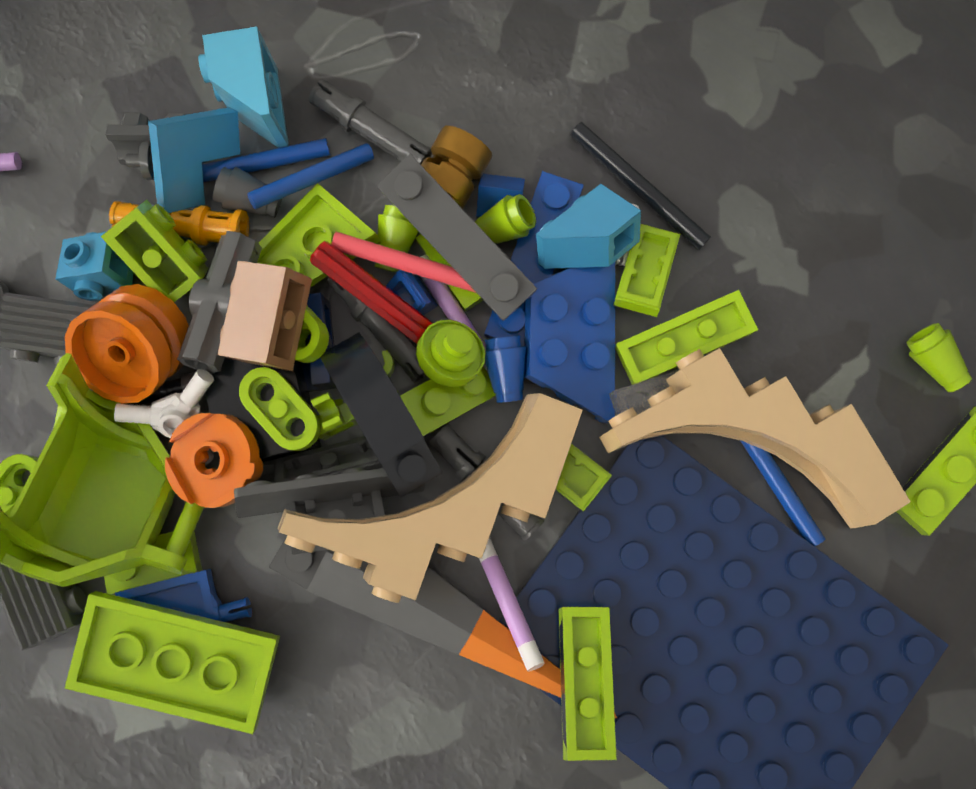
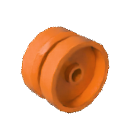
[65,284,189,404]

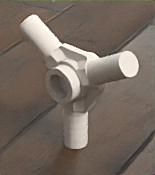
[114,369,214,465]

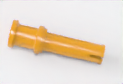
[109,201,250,246]

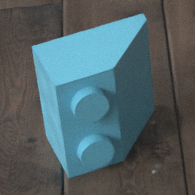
[198,26,289,148]

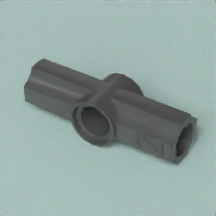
[177,231,262,374]

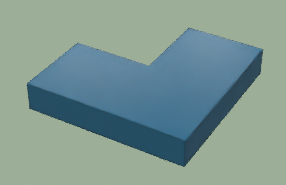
[148,107,240,213]

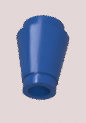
[484,335,526,403]

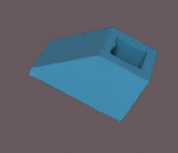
[536,184,641,269]

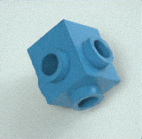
[55,232,134,301]

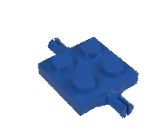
[115,569,252,622]

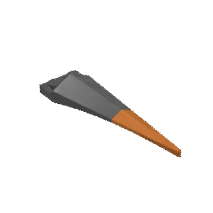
[269,536,617,718]

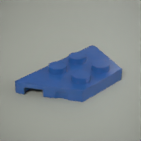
[524,262,615,423]

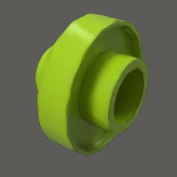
[416,320,486,387]

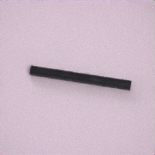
[570,122,711,250]

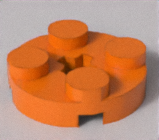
[165,413,263,508]

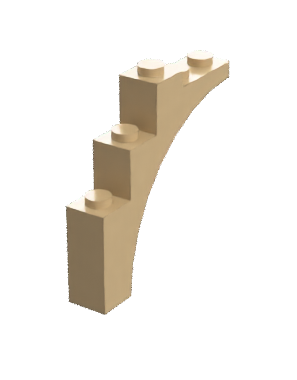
[599,348,911,529]
[278,393,583,603]

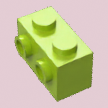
[101,199,209,302]

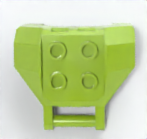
[0,353,204,587]

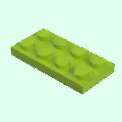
[64,591,280,734]

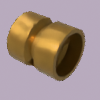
[421,125,492,209]

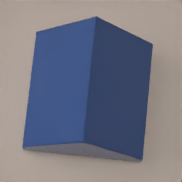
[476,174,525,217]
[386,270,438,315]

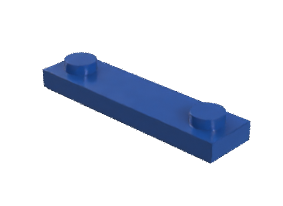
[484,171,584,347]

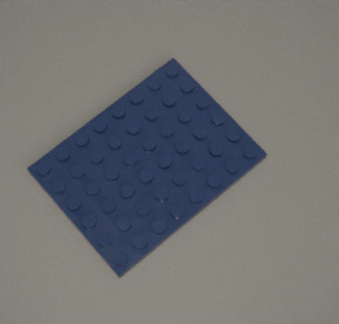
[499,436,949,789]

